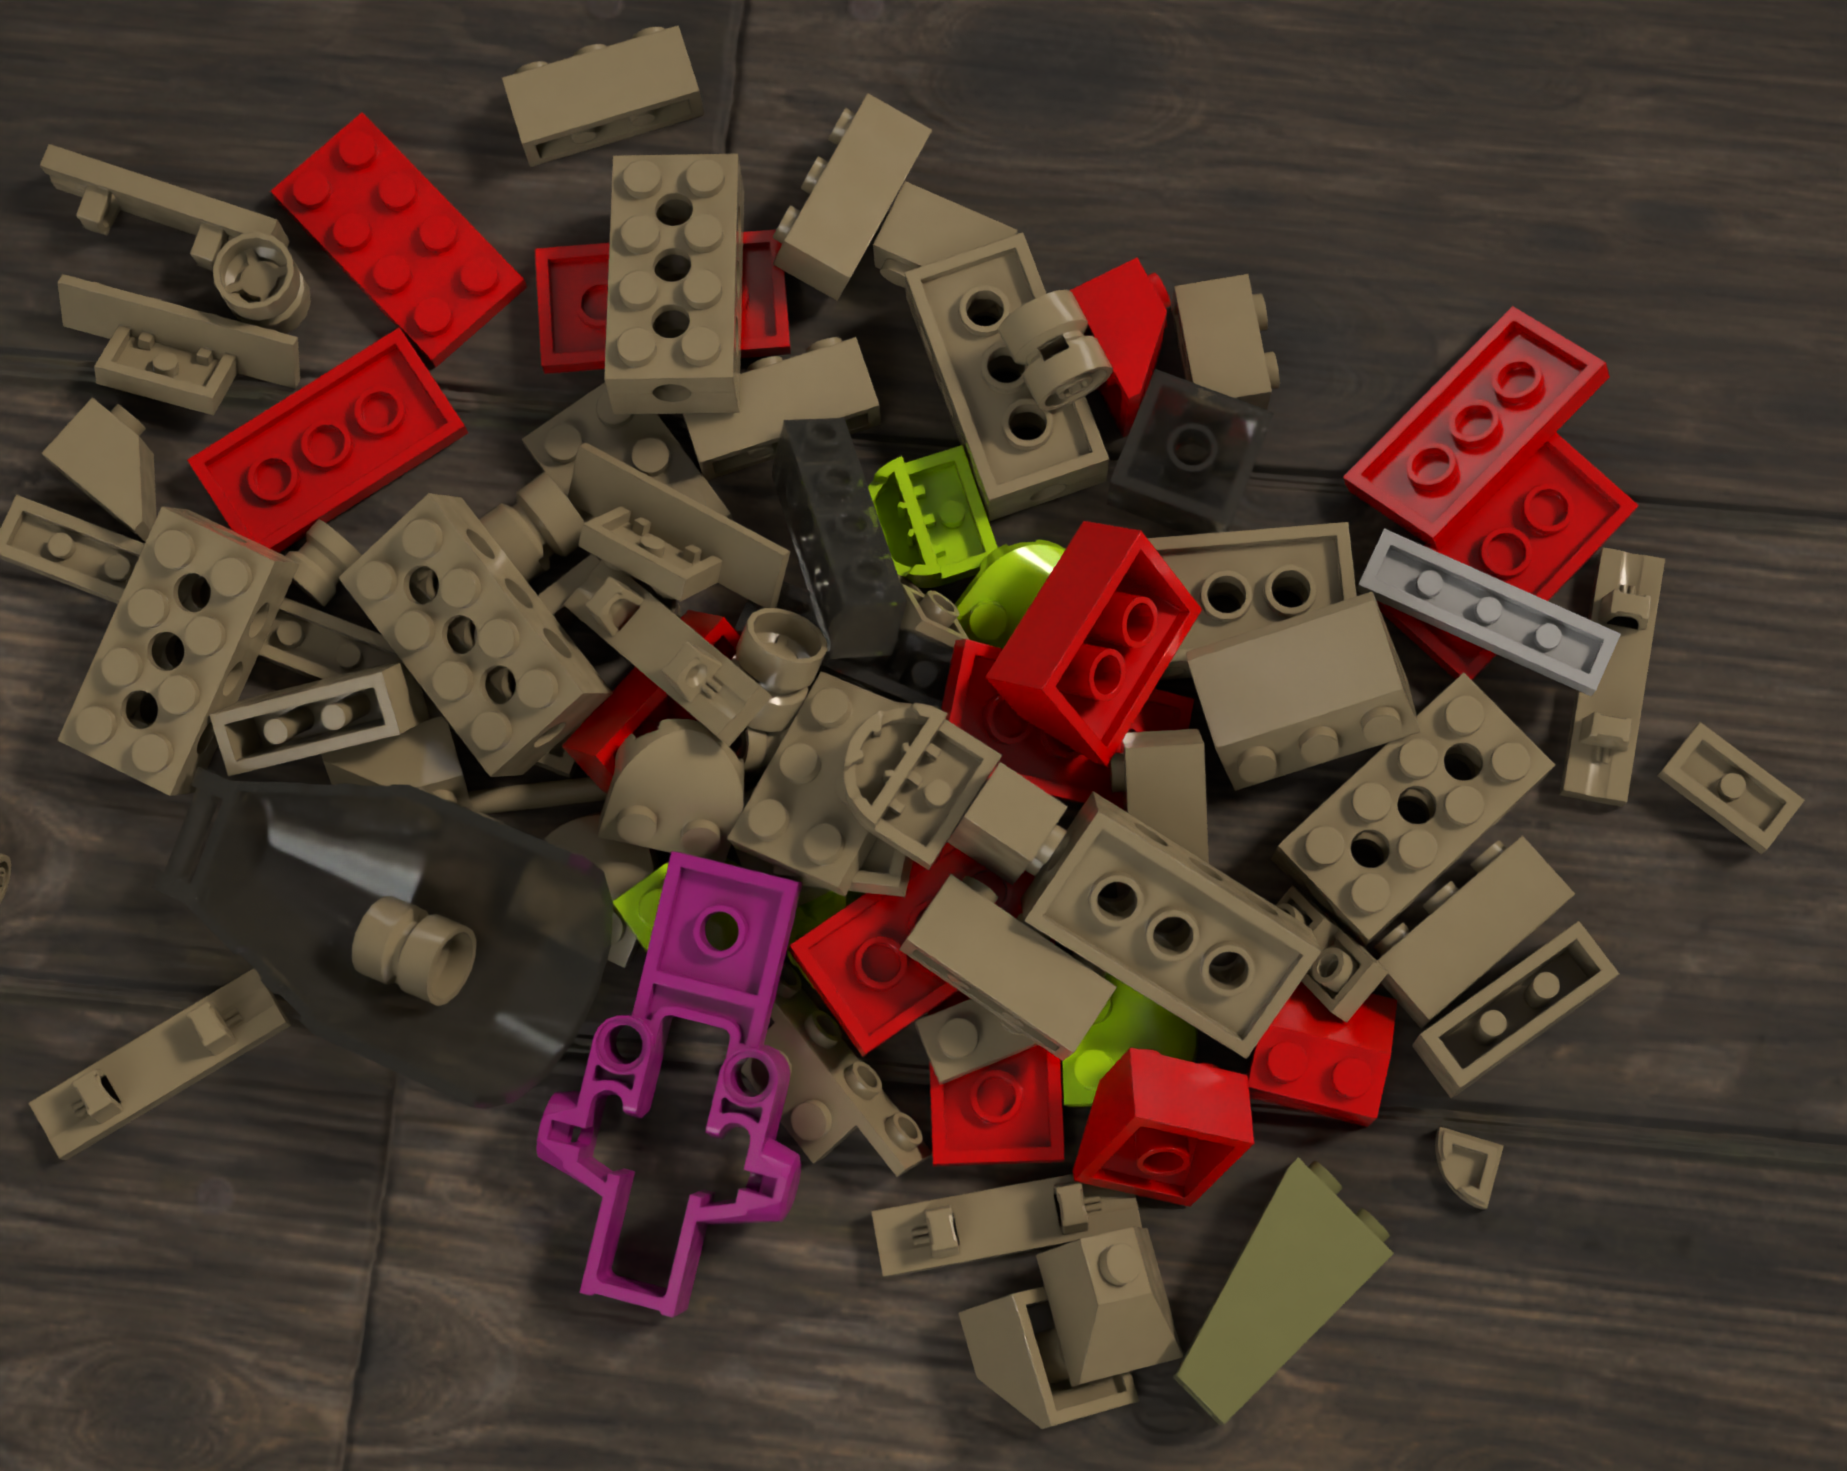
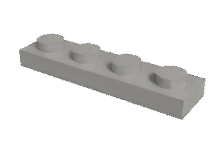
[1356,528,1621,696]

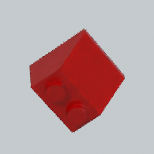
[1069,257,1171,438]
[1246,981,1397,1127]
[1073,1047,1254,1207]

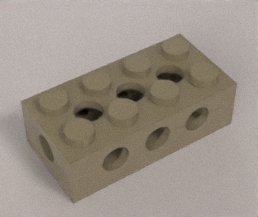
[604,154,744,414]
[904,232,1109,521]
[338,493,613,777]
[57,506,300,796]
[1147,522,1357,681]
[1271,673,1555,948]
[1021,791,1322,1059]

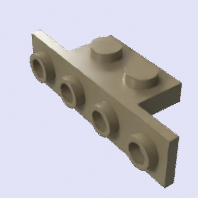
[57,274,300,415]
[568,443,790,608]
[741,962,933,1177]

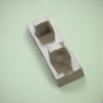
[40,144,290,271]
[1559,547,1665,807]
[563,560,772,746]
[29,968,291,1161]
[871,1174,1142,1278]

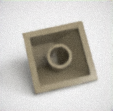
[1036,1227,1184,1386]
[958,1286,1139,1429]

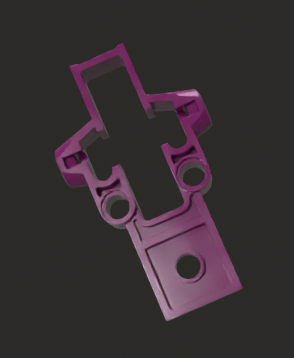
[536,851,803,1318]

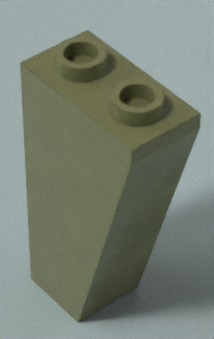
[1173,1157,1394,1425]

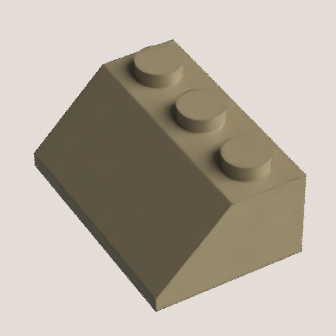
[1186,592,1420,791]

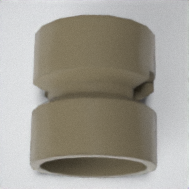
[213,232,311,334]
[999,289,1113,411]
[479,472,585,584]
[731,608,827,732]
[352,895,476,1006]

